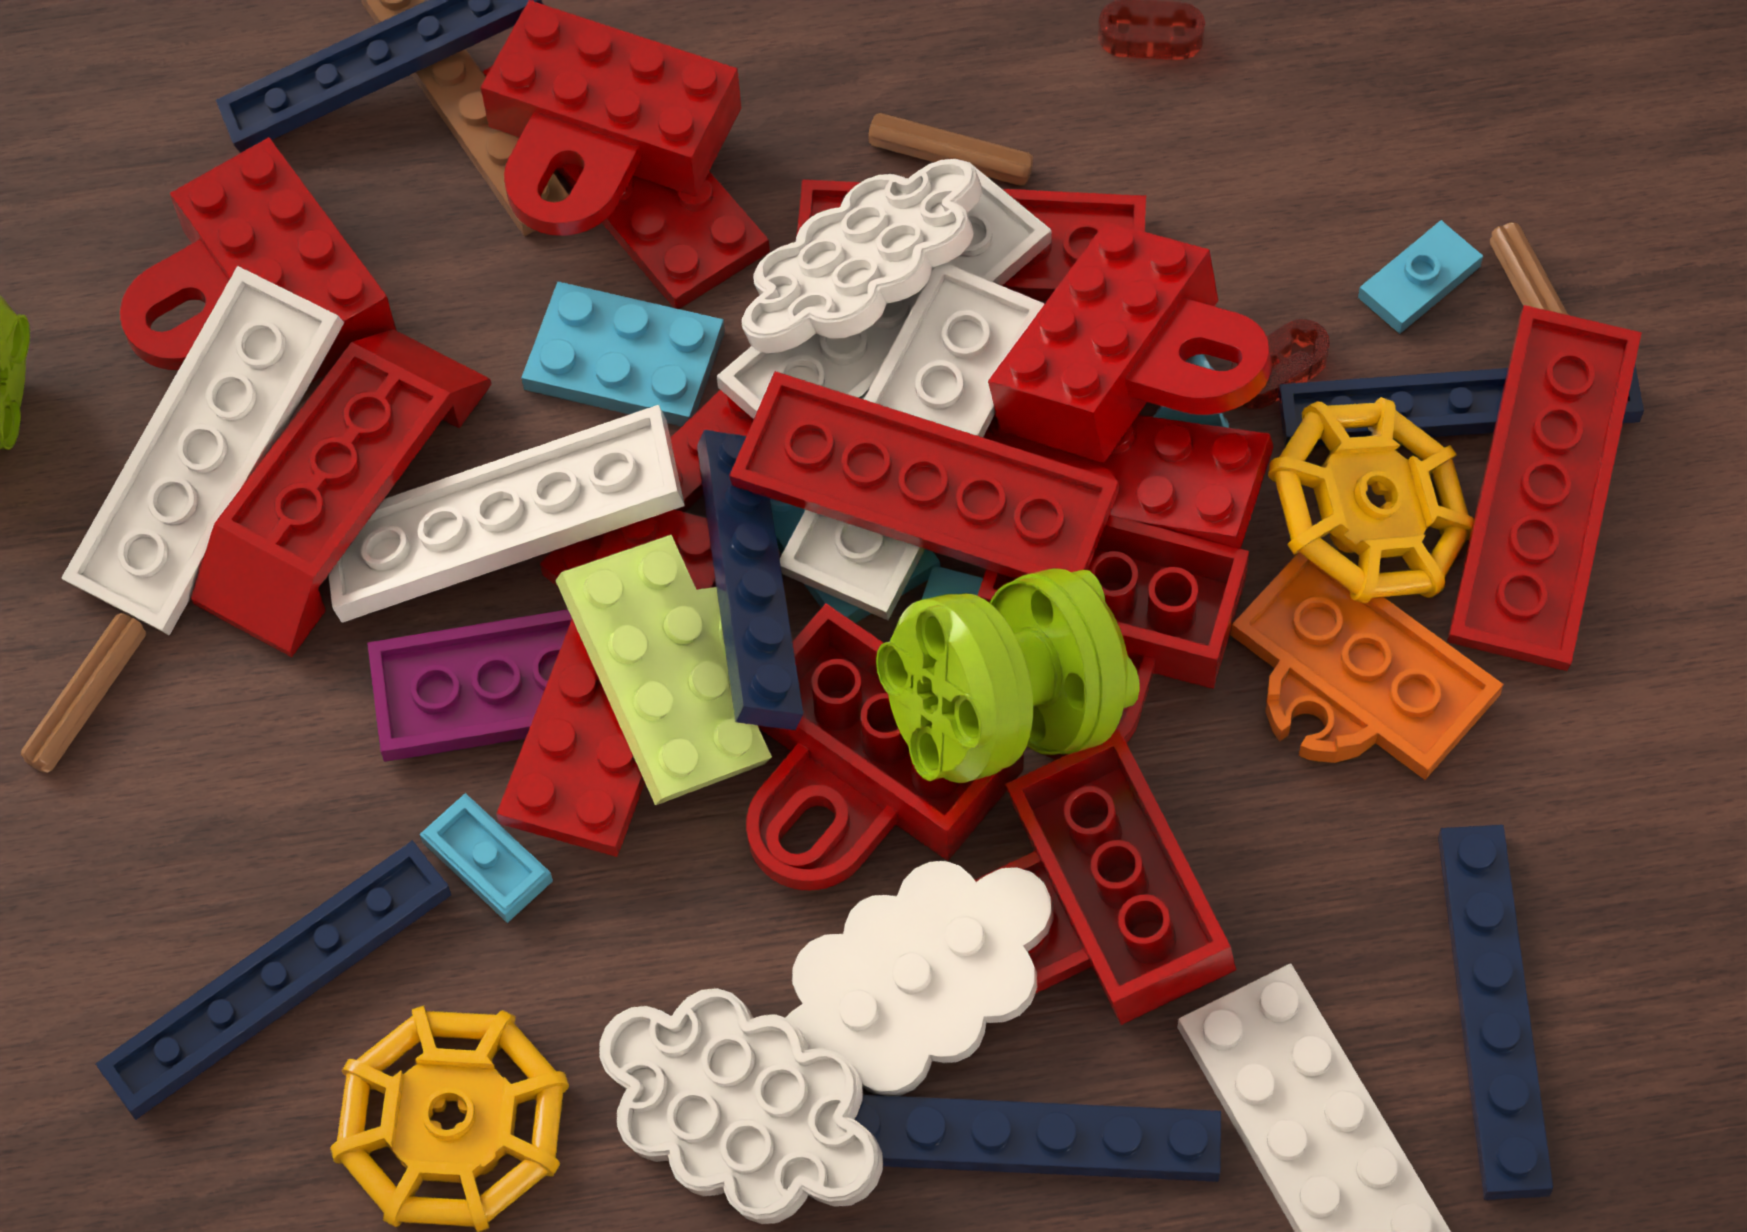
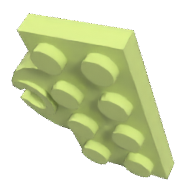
[556,535,772,805]

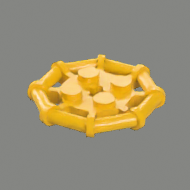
[1268,397,1474,604]
[330,1005,569,1232]

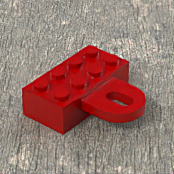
[480,0,742,236]
[120,137,396,383]
[988,222,1272,463]
[977,515,1249,760]
[746,603,1024,891]
[975,730,1236,1025]

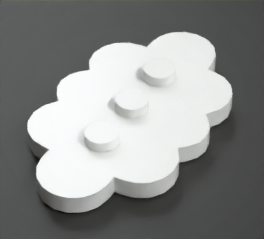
[742,159,982,353]
[786,861,1054,1096]
[600,988,883,1224]

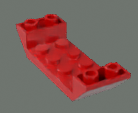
[191,329,492,658]

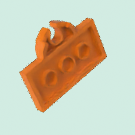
[1230,552,1504,780]

